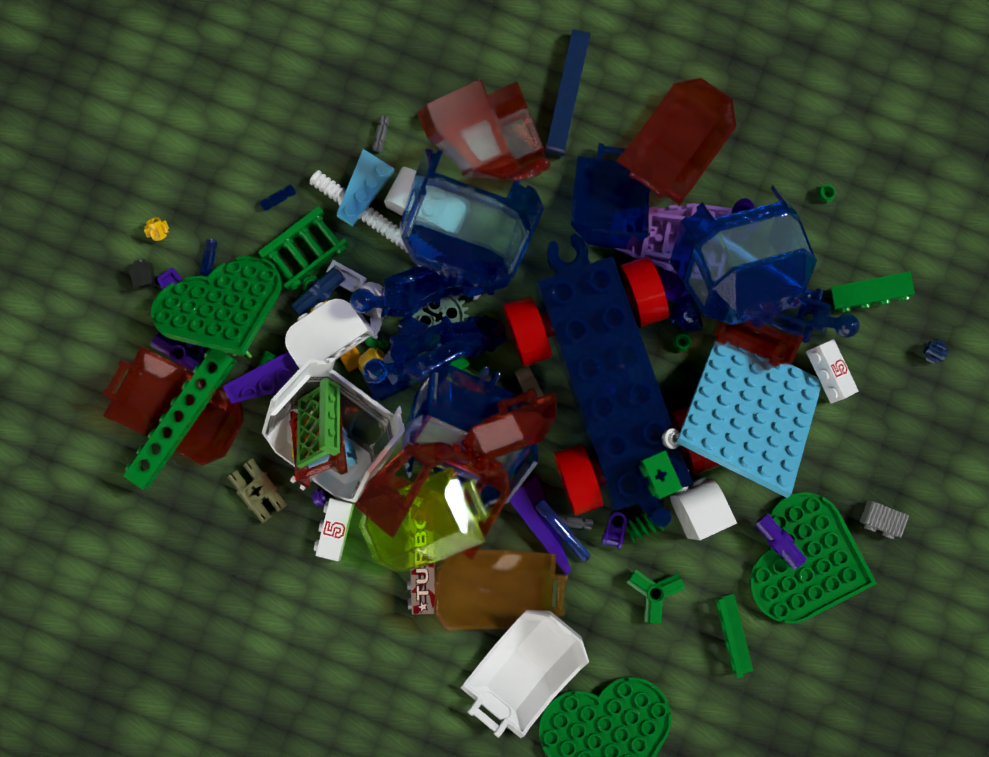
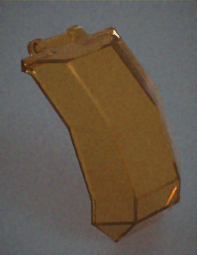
[434,550,568,631]

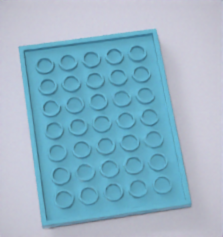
[676,329,822,498]

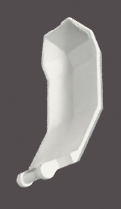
[460,610,589,738]

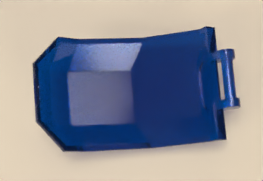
[570,143,653,250]

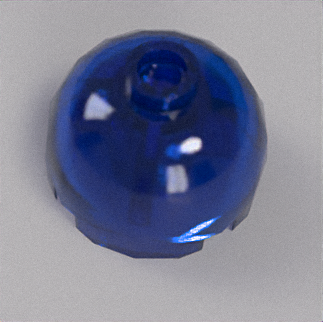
[669,293,703,333]

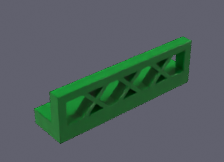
[714,593,753,678]

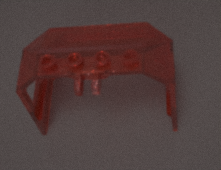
[355,442,510,560]

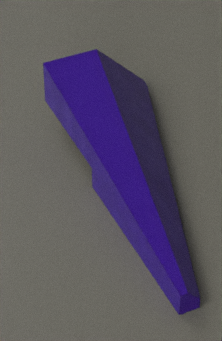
[507,475,571,575]

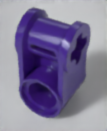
[601,511,627,550]

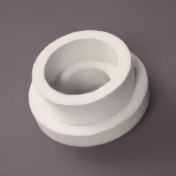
[662,428,680,449]

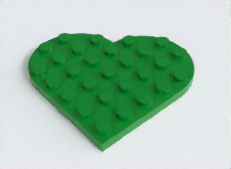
[151,256,282,356]
[749,492,877,623]
[539,676,672,757]

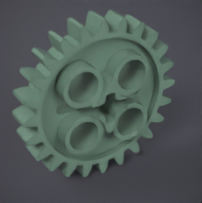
[407,286,470,348]

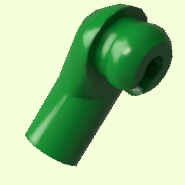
[364,336,389,352]

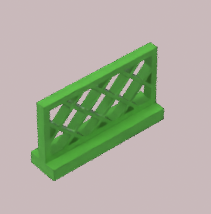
[296,378,340,468]

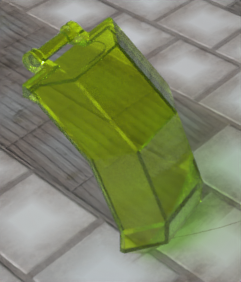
[359,467,490,573]

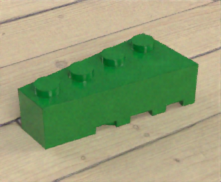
[830,271,915,313]

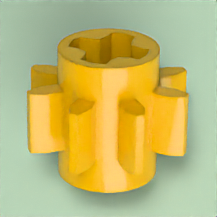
[144,217,169,241]

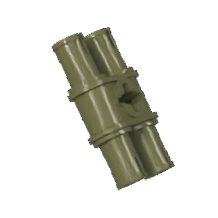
[227,459,287,524]

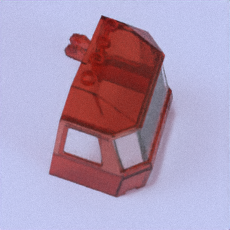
[417,79,551,182]

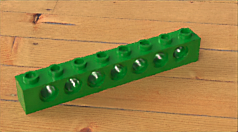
[123,348,237,490]

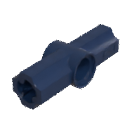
[291,266,346,315]

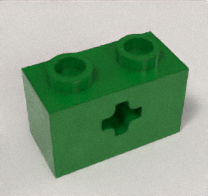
[639,450,683,499]

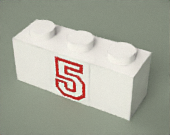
[806,339,859,404]
[314,498,355,561]

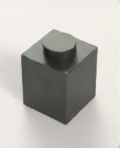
[128,259,157,290]

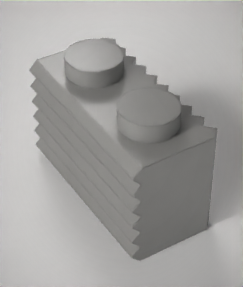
[860,501,909,539]

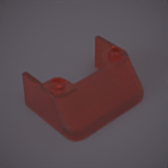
[712,305,804,368]

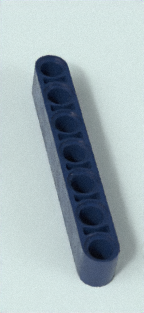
[545,29,591,157]

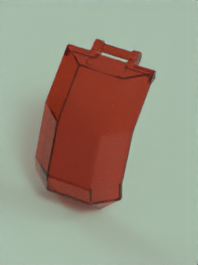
[617,78,737,205]
[102,346,244,466]
[461,387,557,459]

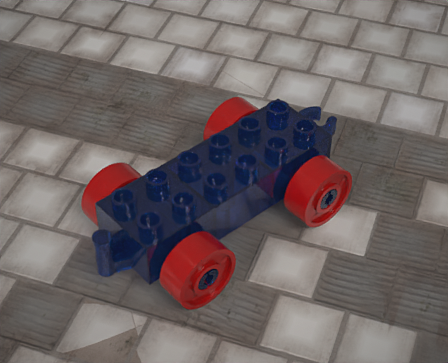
[503,234,721,527]

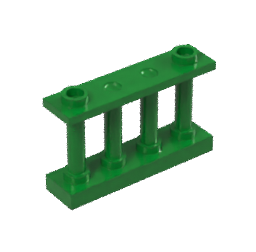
[258,206,349,291]

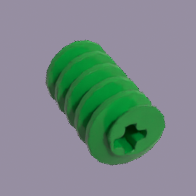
[626,506,670,544]

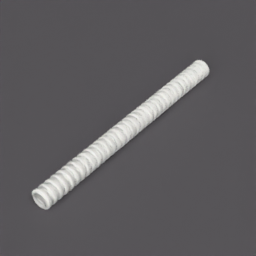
[310,170,484,301]

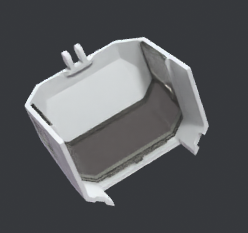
[262,358,405,503]

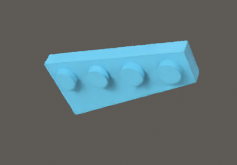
[337,149,395,227]

